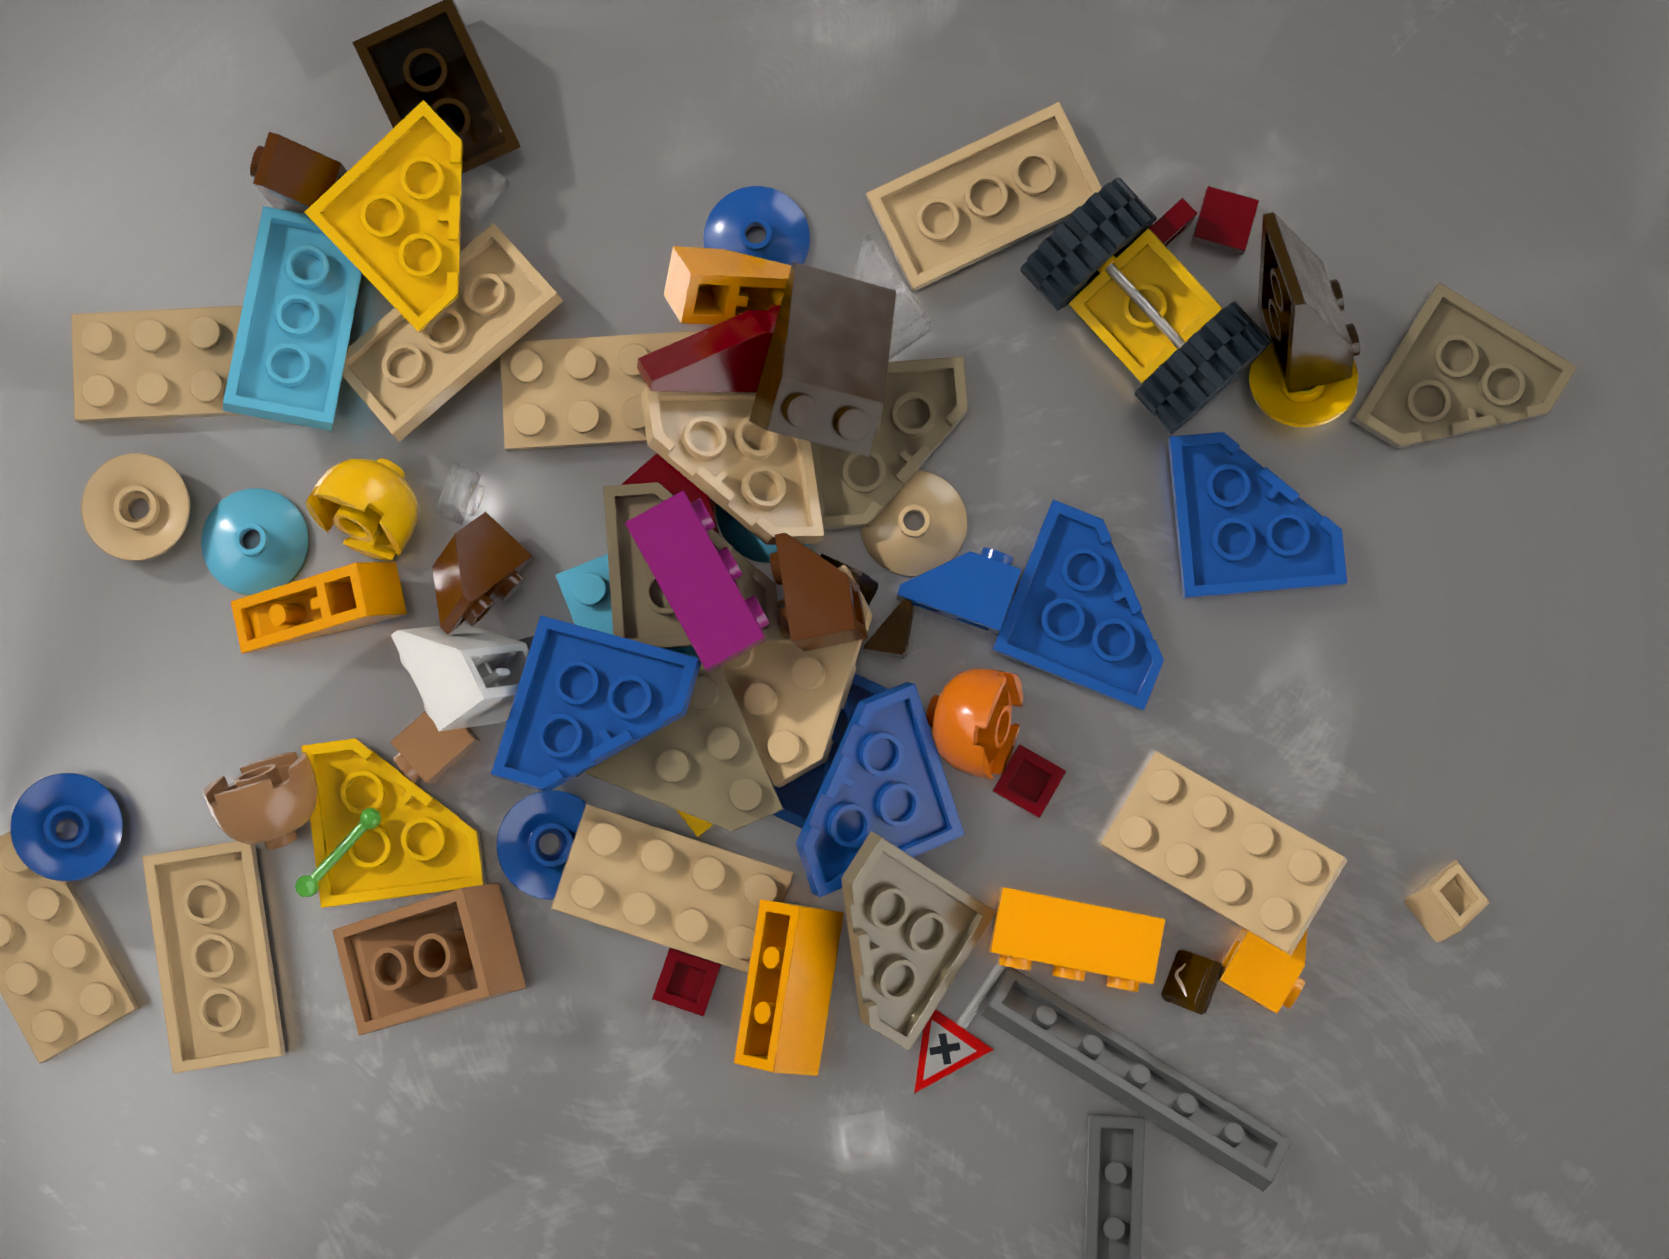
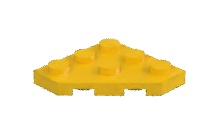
[304,100,463,333]
[301,738,486,908]

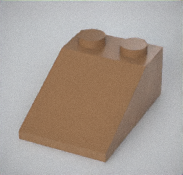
[332,883,526,1035]

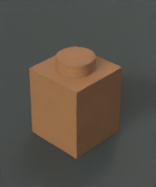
[390,711,482,785]

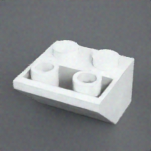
[391,623,529,732]

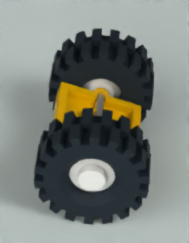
[1020,177,1272,434]

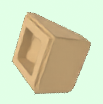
[1405,860,1490,942]

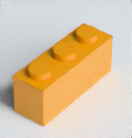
[988,887,1166,992]
[734,899,844,1076]

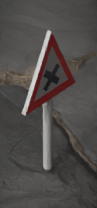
[914,963,1008,1094]

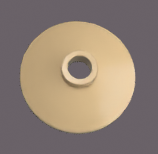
[81,453,190,561]
[860,470,967,577]

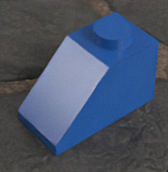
[896,547,1022,635]

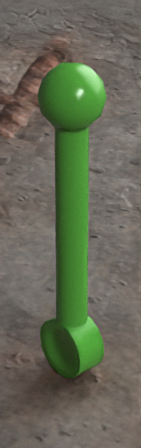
[295,807,381,897]

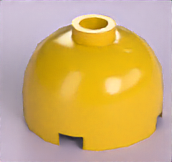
[305,458,418,561]

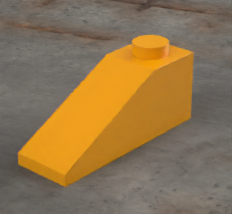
[664,246,791,325]
[230,562,407,654]
[1218,928,1307,1014]

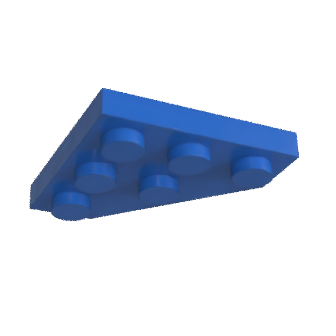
[1168,432,1347,599]
[992,499,1164,711]
[491,615,701,792]
[795,682,965,897]

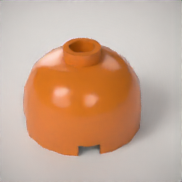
[926,669,1023,780]

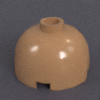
[203,752,318,850]

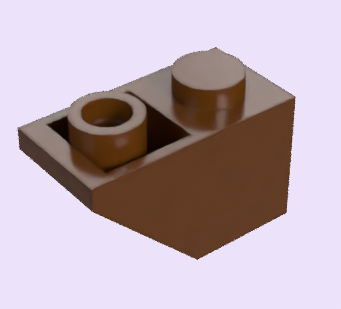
[250,132,347,214]
[432,511,532,635]
[770,533,868,652]

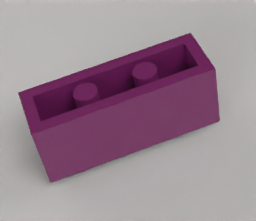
[625,490,770,673]

